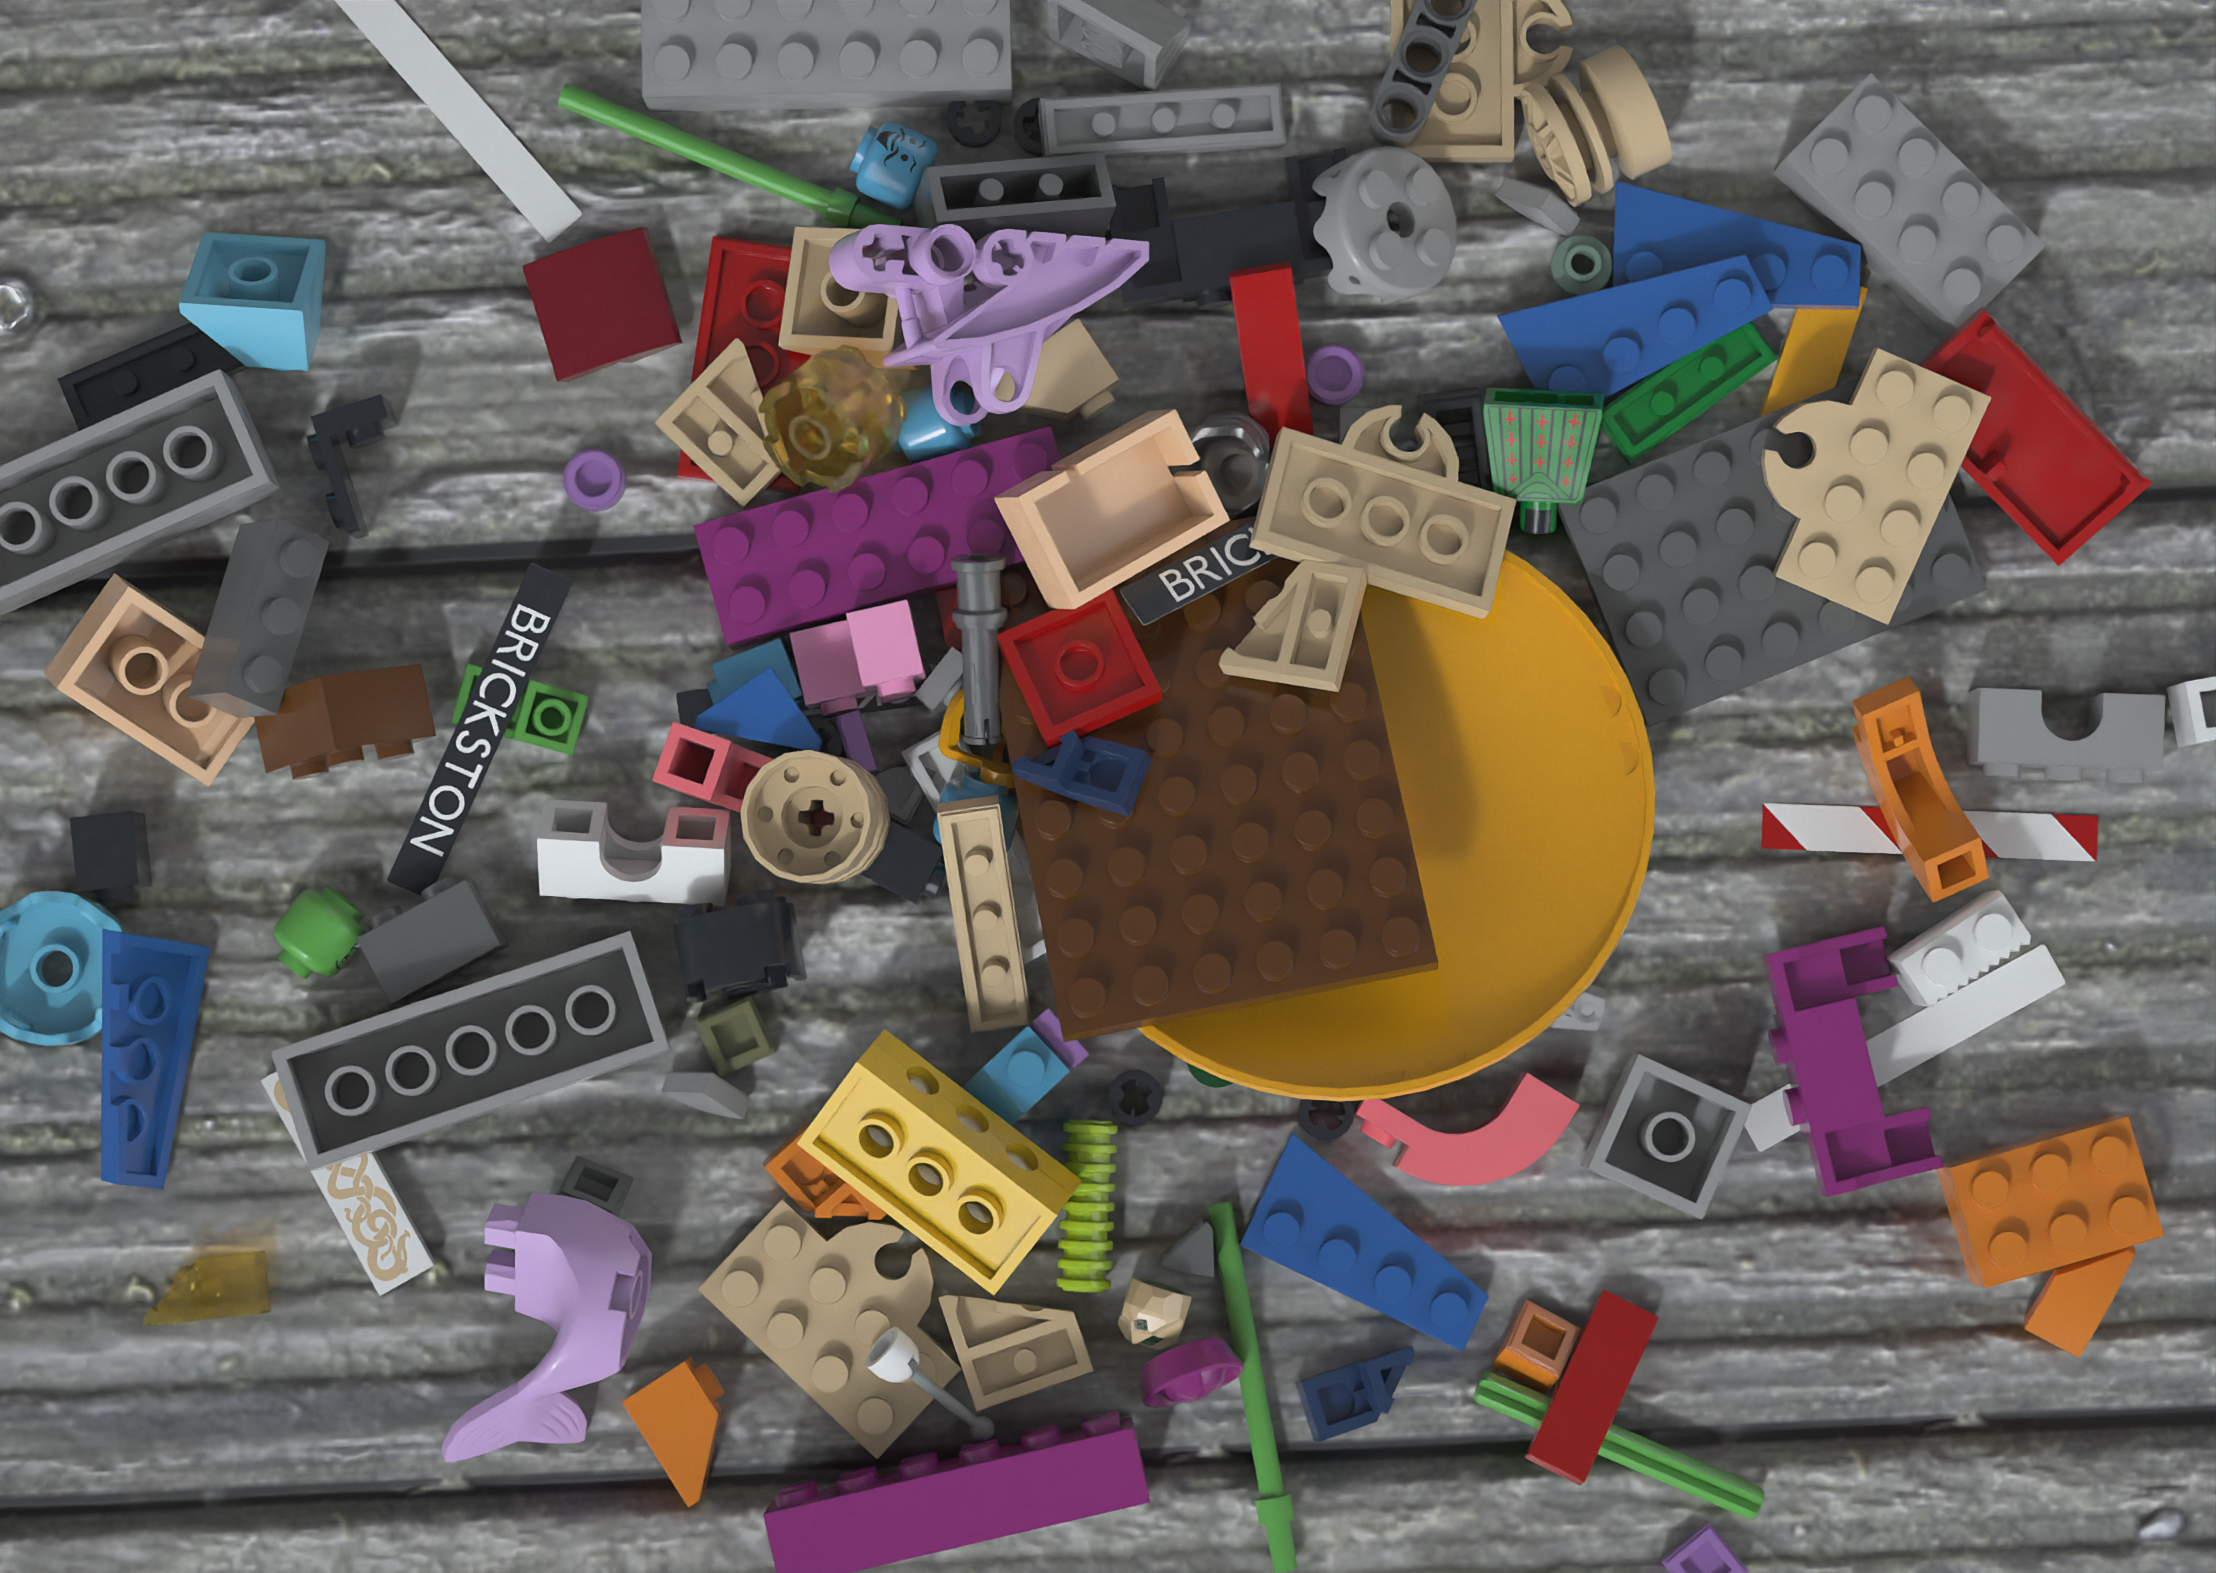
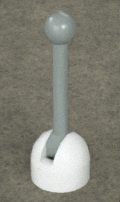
[865,1327,994,1441]

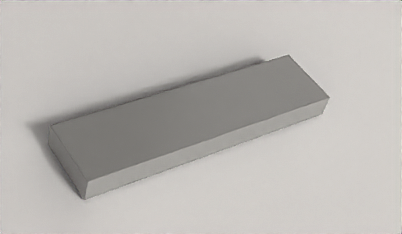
[1037,82,1286,159]

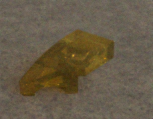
[144,1250,271,1326]

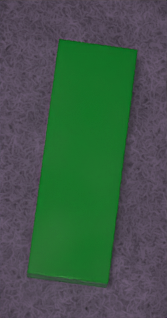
[1600,321,1779,466]

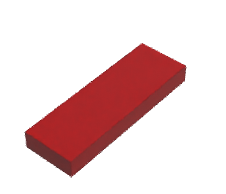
[1228,262,1314,450]
[1524,1290,1659,1486]

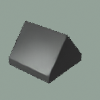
[556,1156,634,1217]
[1159,1219,1214,1277]

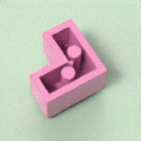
[789,600,927,717]

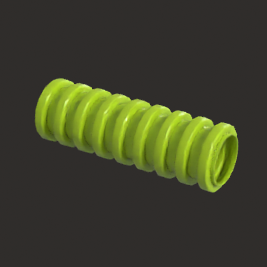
[1057,1120,1118,1292]

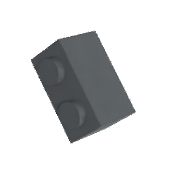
[356,875,509,1004]

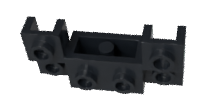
[1109,148,1347,309]

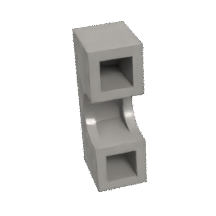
[1966,688,2165,783]

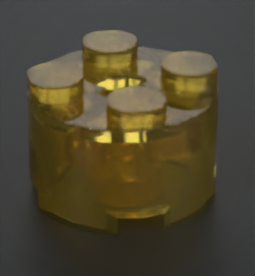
[758,345,907,493]

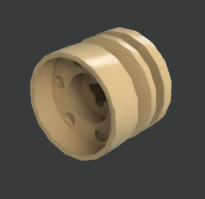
[1520,45,1672,207]
[740,750,890,884]

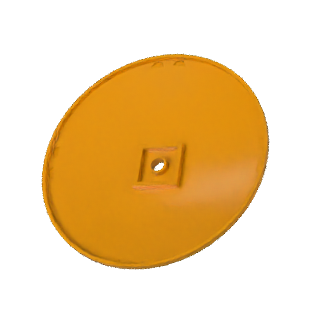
[1137,549,1656,1101]

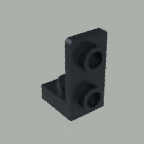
[307,394,398,539]

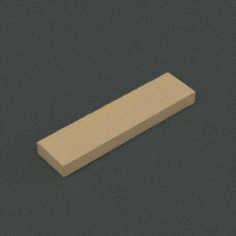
[936,795,1032,1033]

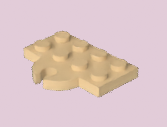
[1389,0,1573,162]
[1761,348,1991,625]
[1249,405,1516,619]
[697,1198,962,1459]

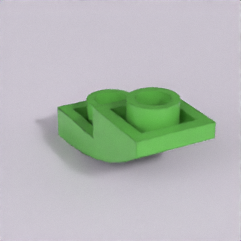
[449,664,589,755]

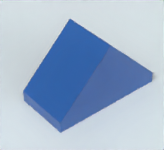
[695,667,823,752]

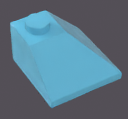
[179,232,326,371]

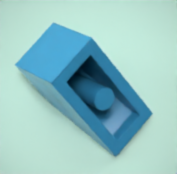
[962,1025,1071,1126]

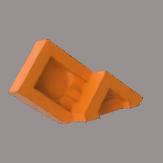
[762,1121,887,1220]
[2023,1246,2136,1358]

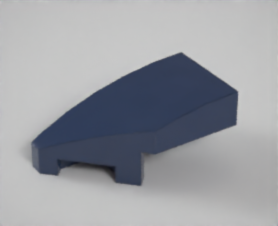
[1011,730,1152,816]
[1295,1346,1415,1442]

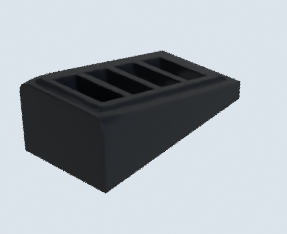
[1418,387,1494,492]

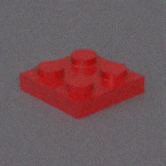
[996,588,1163,750]

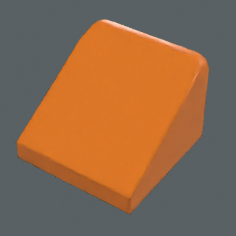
[1493,1299,1581,1393]

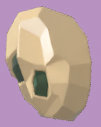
[1118,1276,1192,1350]

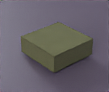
[695,996,777,1077]

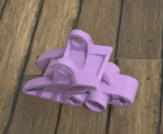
[829,224,1149,426]

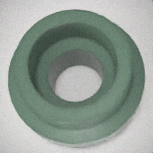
[1550,235,1612,296]

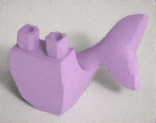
[441,1192,652,1462]

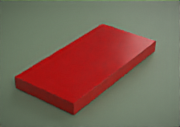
[677,236,820,495]

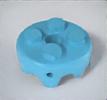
[0,891,126,1046]

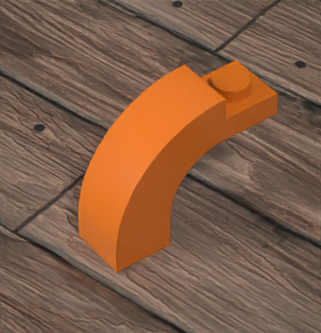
[1852,676,1989,903]

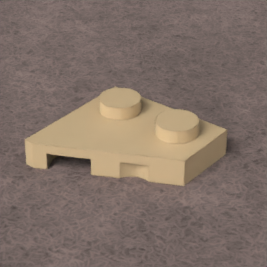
[654,338,787,510]
[1219,559,1368,692]
[938,1293,1094,1411]

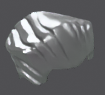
[1170,411,1269,520]

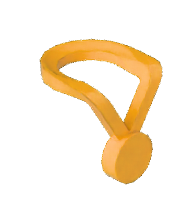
[938,689,1015,788]

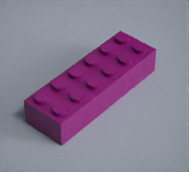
[693,426,1060,651]
[763,1410,1150,1573]

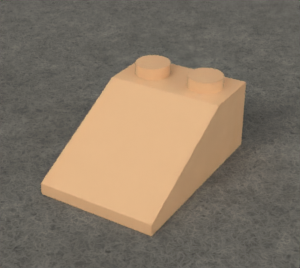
[43,573,255,787]

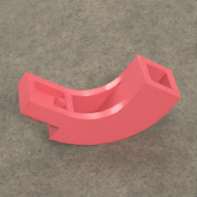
[652,722,834,830]
[1354,1072,1580,1186]

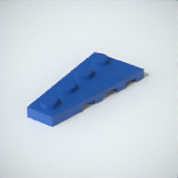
[1613,181,1861,310]
[1497,253,1774,398]
[101,929,211,1189]
[1239,1133,1489,1352]

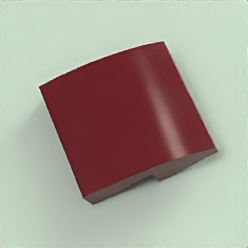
[522,227,683,382]

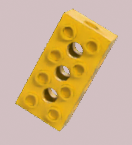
[797,1029,1082,1296]

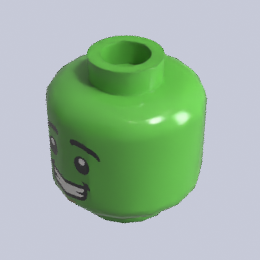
[273,885,366,979]

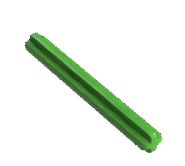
[1474,1371,1765,1519]

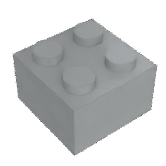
[1580,1053,1753,1220]

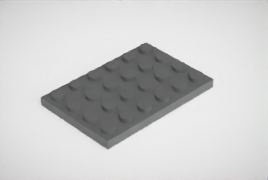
[1557,377,1988,727]

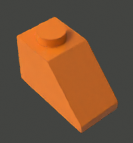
[622,1356,725,1508]

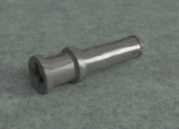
[950,553,1008,745]

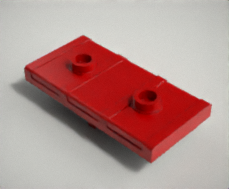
[1918,307,2152,566]

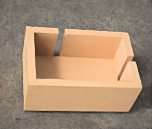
[994,409,1230,609]

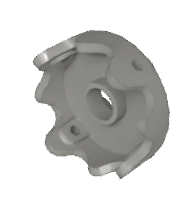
[1312,146,1457,305]

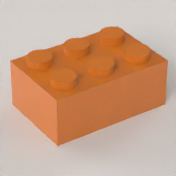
[1936,1115,2164,1288]

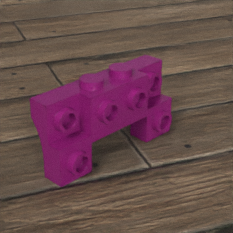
[1762,926,1944,1197]

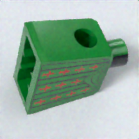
[1483,388,1604,534]

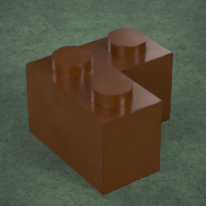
[254,664,436,780]

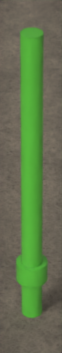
[558,83,903,229]
[1208,1201,1298,1573]

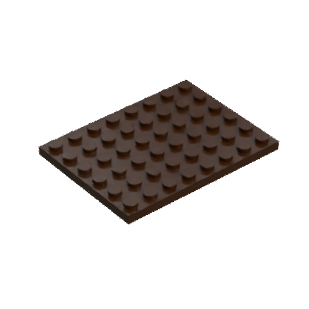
[998,516,1438,1042]

